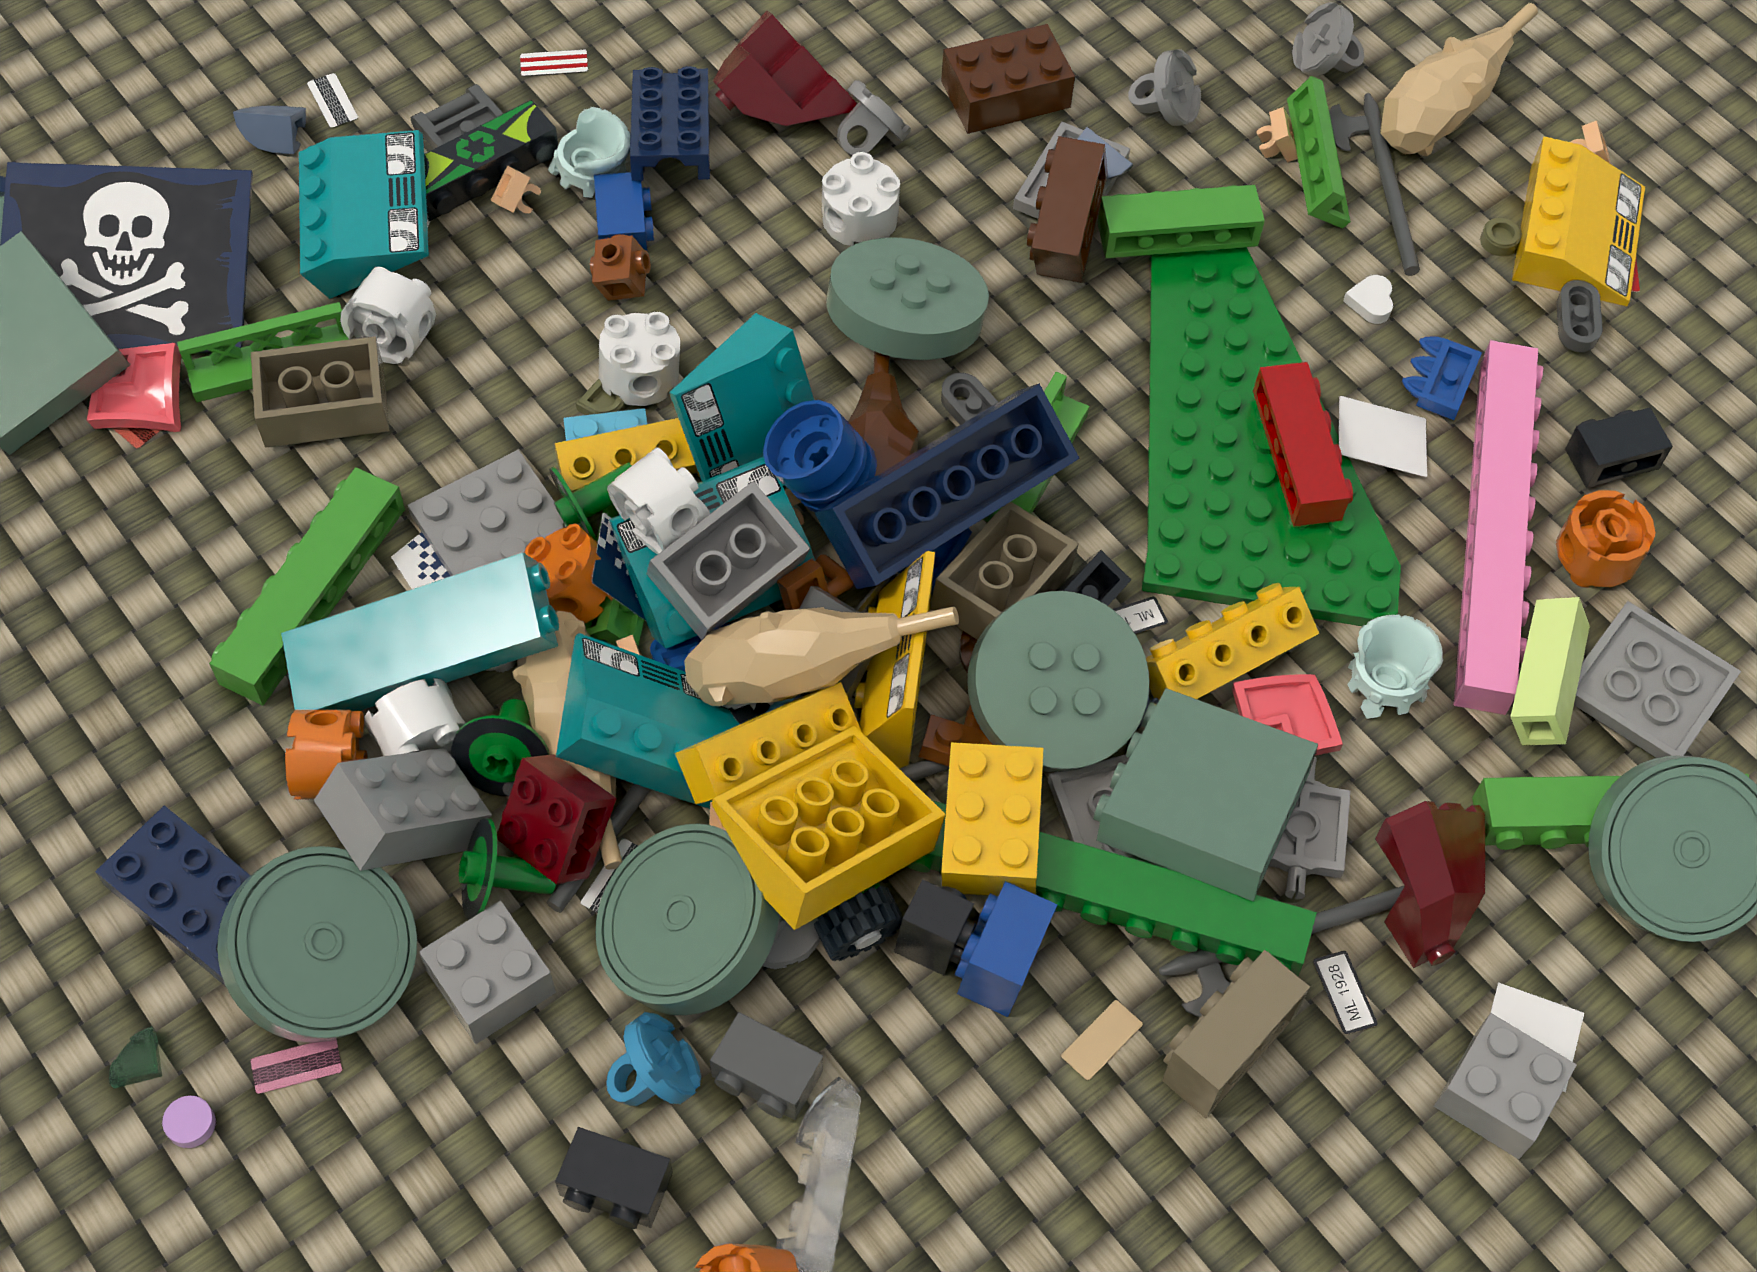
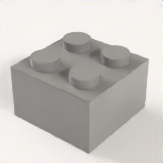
[419,900,556,1045]
[1433,1013,1577,1159]

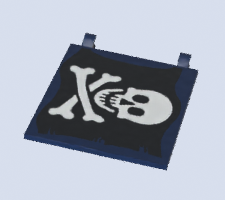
[0,162,253,353]

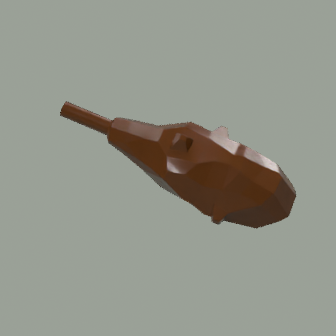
[848,351,919,476]

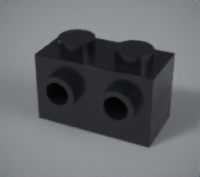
[1565,407,1673,488]
[894,879,976,976]
[555,1127,673,1229]

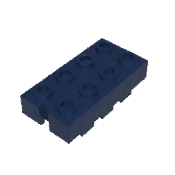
[630,66,710,181]
[95,805,251,987]

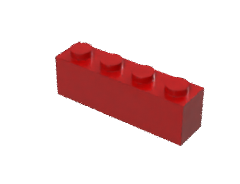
[1253,362,1353,527]

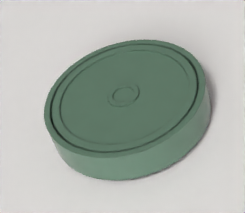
[826,237,989,360]
[967,591,1149,772]
[1588,755,1757,942]
[595,824,779,1015]
[217,846,417,1042]

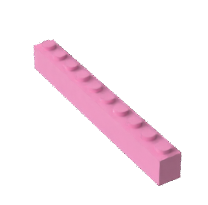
[1454,340,1543,715]

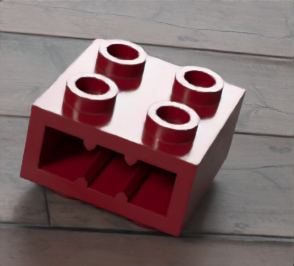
[497,754,616,884]

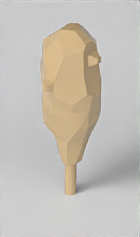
[1380,3,1538,156]
[684,607,959,706]
[513,610,623,870]

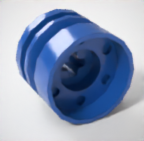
[763,400,877,512]

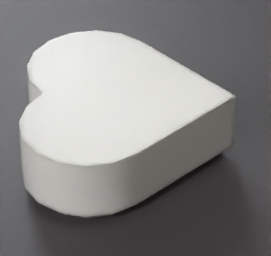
[1343,275,1393,324]

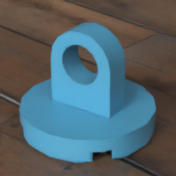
[606,1012,701,1106]

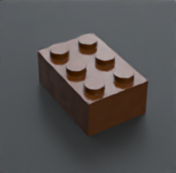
[941,24,1075,134]
[1027,136,1108,283]

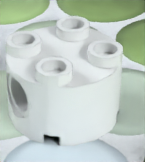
[822,152,900,246]
[340,267,436,364]
[599,312,680,406]
[607,447,710,554]
[365,678,466,756]

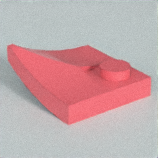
[86,343,182,432]
[1232,674,1343,756]

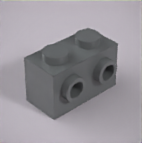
[710,1012,823,1120]

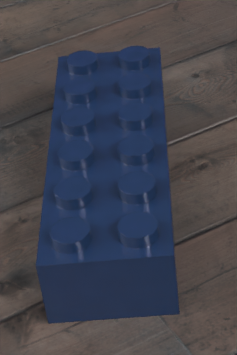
[815,383,1080,589]

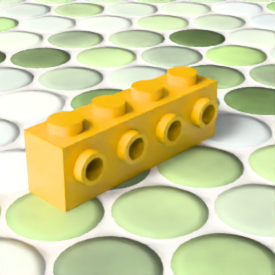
[555,418,700,492]
[1146,583,1319,700]
[675,682,862,804]

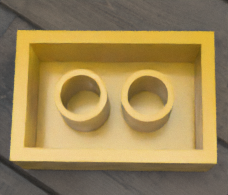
[941,742,1044,896]

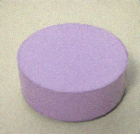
[162,1096,216,1148]

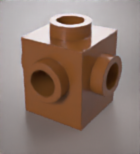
[590,234,651,301]

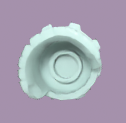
[548,107,631,198]
[1347,615,1443,719]

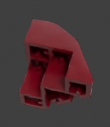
[713,11,858,126]
[1375,801,1485,968]

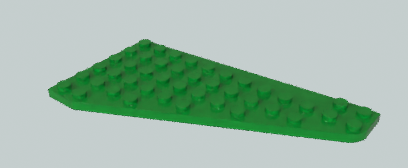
[1141,247,1401,626]

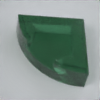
[109,1027,162,1089]

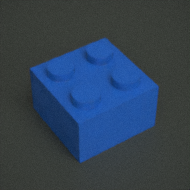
[955,881,1058,1017]

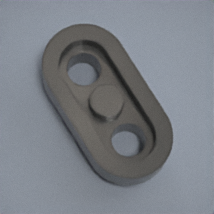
[1556,280,1602,352]
[941,373,998,425]

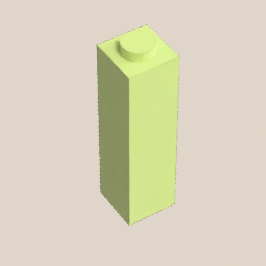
[1510,597,1590,745]

